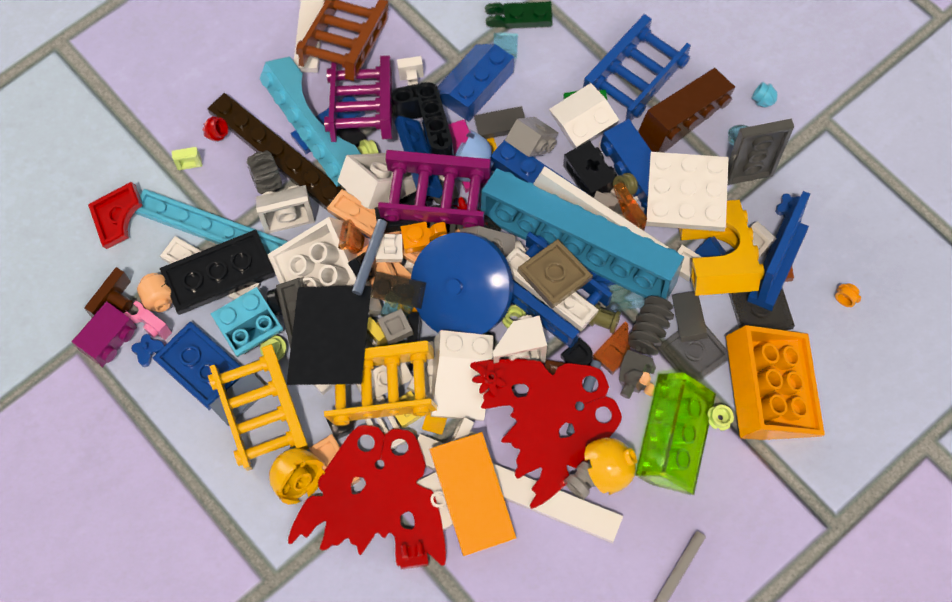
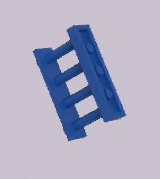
[583,14,691,121]
[511,232,612,348]

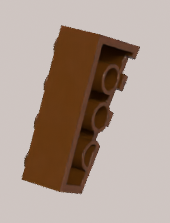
[638,68,735,153]

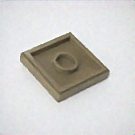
[517,239,593,309]

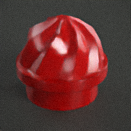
[202,116,228,141]

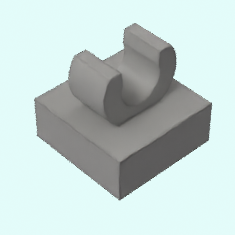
[377,309,413,345]

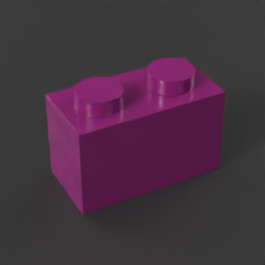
[71,301,137,368]

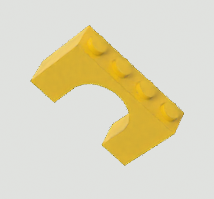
[678,200,765,296]

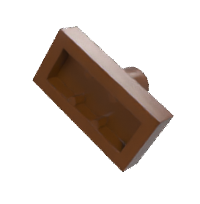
[84,267,132,318]

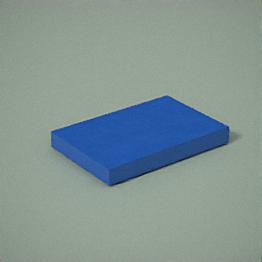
[153,321,241,410]

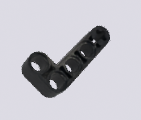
[391,82,454,156]

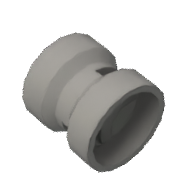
[564,461,596,500]

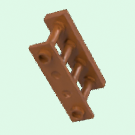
[296,0,388,81]

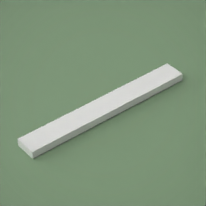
[417,434,623,544]

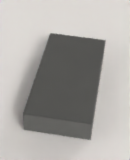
[474,106,525,139]
[672,291,708,342]

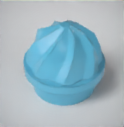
[751,82,777,107]

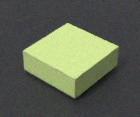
[172,147,202,170]

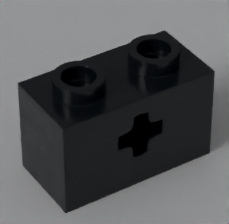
[563,141,617,198]

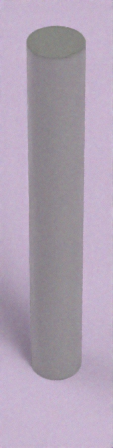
[654,531,706,602]

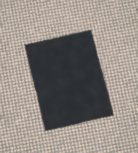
[286,285,371,385]

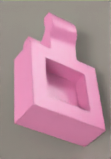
[124,301,172,340]

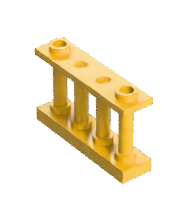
[324,340,437,426]
[208,344,309,471]

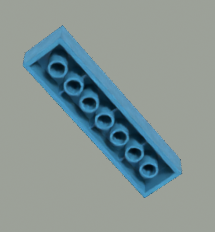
[481,168,684,300]

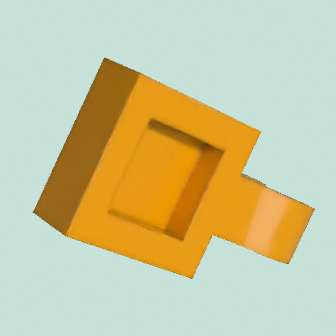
[401,222,447,254]

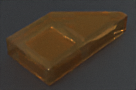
[613,182,647,231]
[338,219,365,254]
[593,322,630,375]

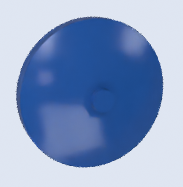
[411,232,513,334]

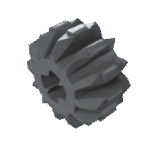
[247,151,282,194]

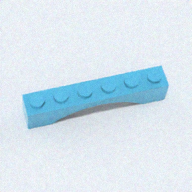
[260,57,361,187]

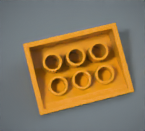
[726,325,825,440]

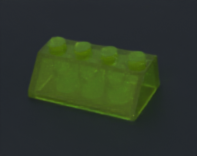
[635,372,716,495]

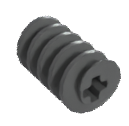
[628,296,674,356]

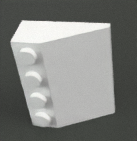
[267,217,384,318]

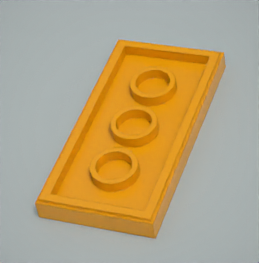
[429,432,516,556]

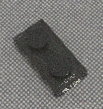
[371,271,426,309]

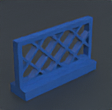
[747,191,810,311]

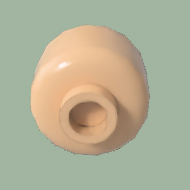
[137,273,173,312]

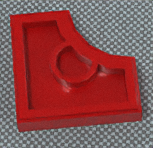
[88,182,143,249]

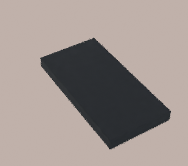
[159,229,276,315]

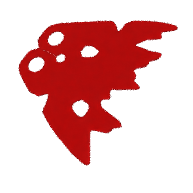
[470,359,622,509]
[288,425,446,566]

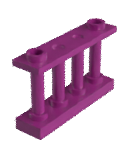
[324,55,392,142]
[378,150,491,228]

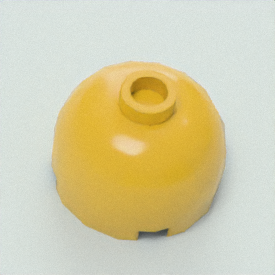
[585,438,637,495]
[269,448,325,505]

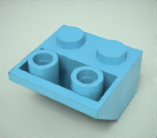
[211,287,283,357]

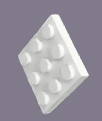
[646,152,729,232]

